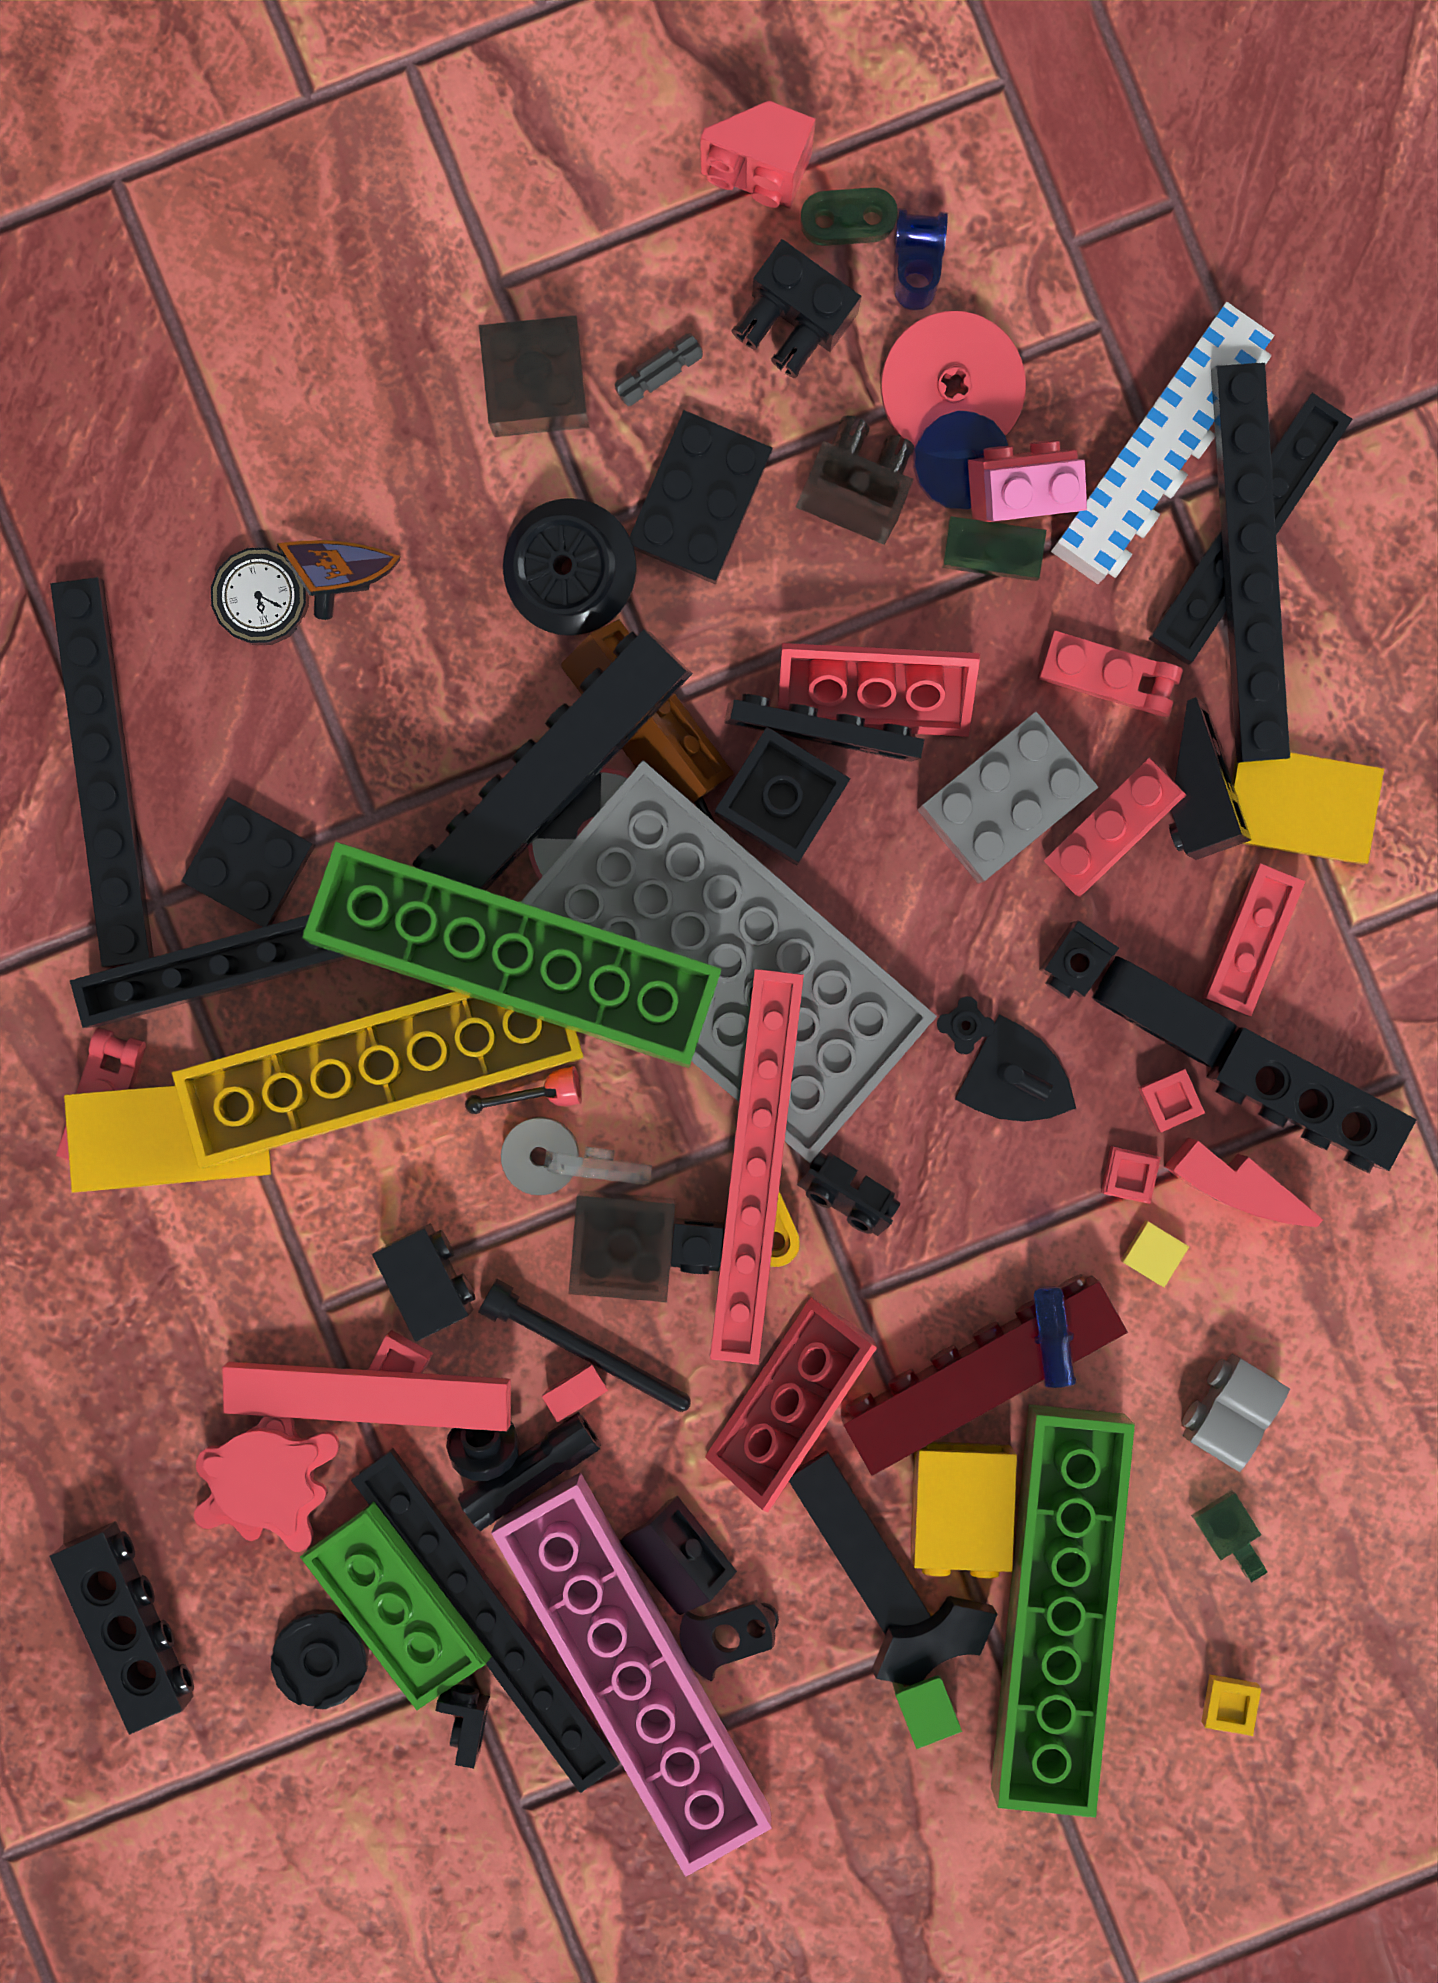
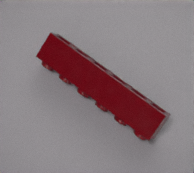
[841,1274,1128,1476]

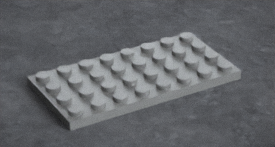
[521,761,937,1163]

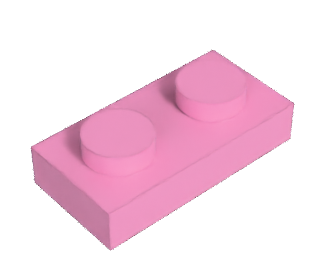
[984,459,1087,521]

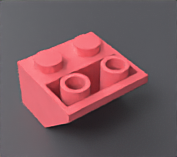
[700,101,815,209]

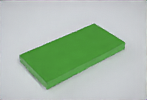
[300,1502,492,1710]

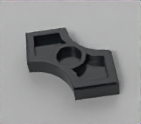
[872,1596,998,1686]

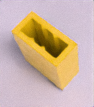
[910,1442,1017,1578]

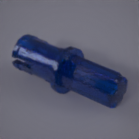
[1033,1286,1076,1388]

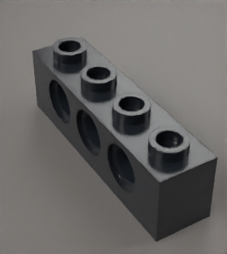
[1206,1027,1417,1174]
[49,1521,194,1735]

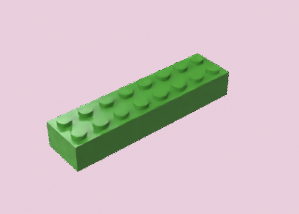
[302,842,722,1068]
[991,1404,1135,1818]

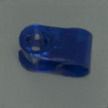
[894,208,948,310]

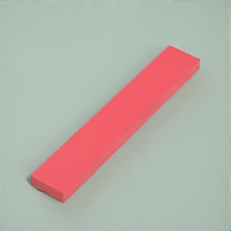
[222,1362,511,1431]

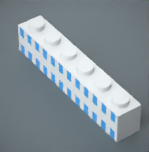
[1051,302,1275,584]

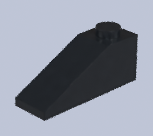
[1169,697,1251,860]

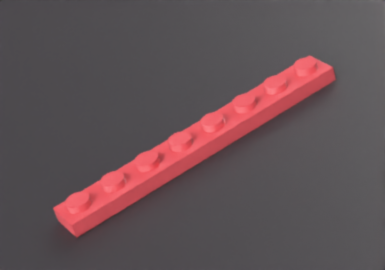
[710,969,804,1365]

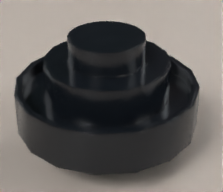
[446,1422,520,1481]

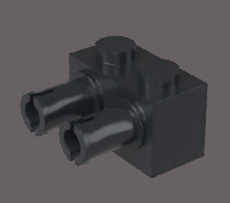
[731,239,862,378]

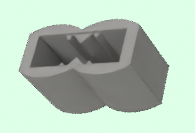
[1182,1354,1290,1472]

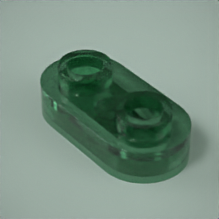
[800,188,898,246]

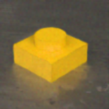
[1201,1674,1261,1736]

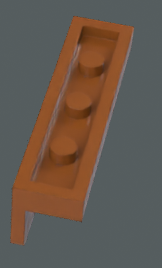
[561,619,734,804]

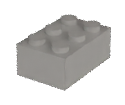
[918,712,1098,884]

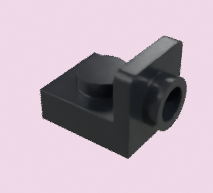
[435,1684,490,1769]

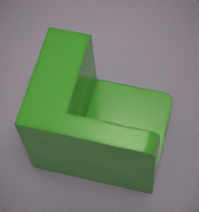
[892,1675,962,1749]

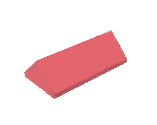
[777,643,980,737]
[705,1297,877,1512]

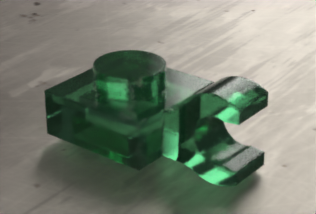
[1191,1490,1268,1583]

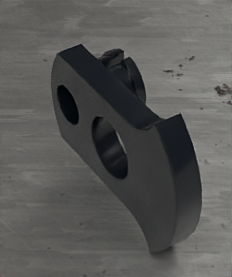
[679,1600,779,1681]

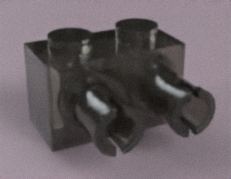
[796,415,914,545]

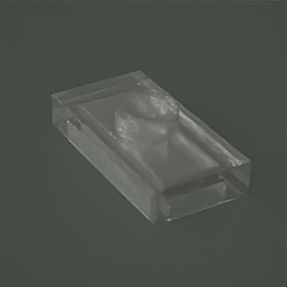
[544,1146,652,1185]

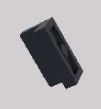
[621,1496,737,1615]

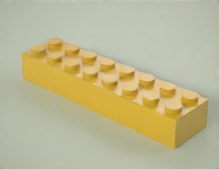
[172,992,584,1168]

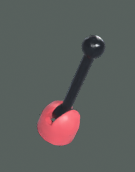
[465,1066,582,1114]

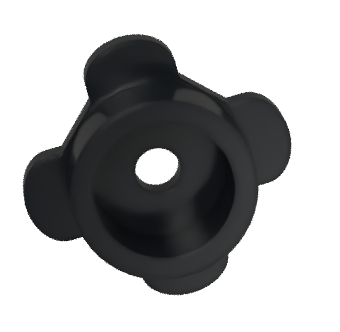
[937,996,995,1054]

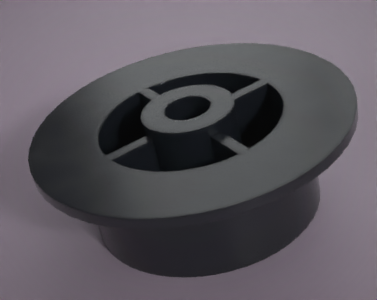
[503,498,636,636]

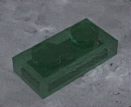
[942,516,1047,581]

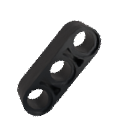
[1091,956,1237,1069]

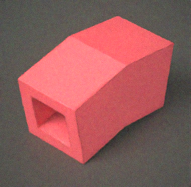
[541,1363,608,1422]

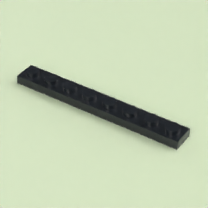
[1211,362,1290,763]
[50,577,154,967]
[351,1448,620,1793]

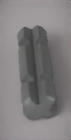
[614,333,703,406]

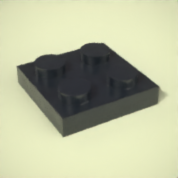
[181,797,316,927]

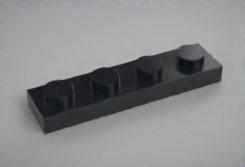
[724,694,925,762]

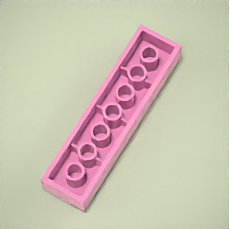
[491,1472,772,1877]

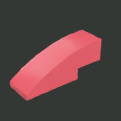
[1164,1138,1323,1227]

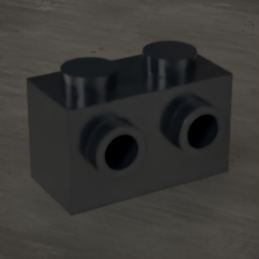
[372,1223,476,1342]

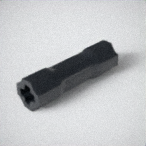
[458,1412,601,1531]

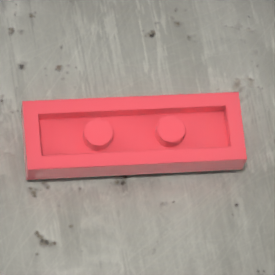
[1044,758,1186,897]
[1202,863,1306,1017]

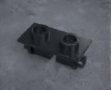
[797,1152,901,1236]

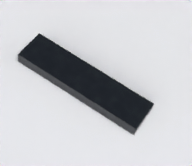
[789,1450,931,1635]

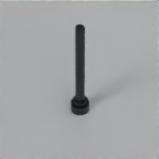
[478,1279,691,1412]

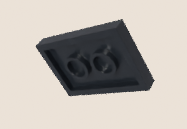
[630,410,773,585]

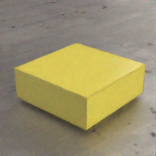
[1120,1220,1189,1288]

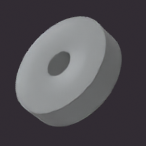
[501,1117,579,1195]

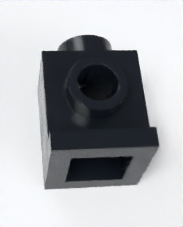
[1039,921,1119,999]
[671,1218,723,1274]

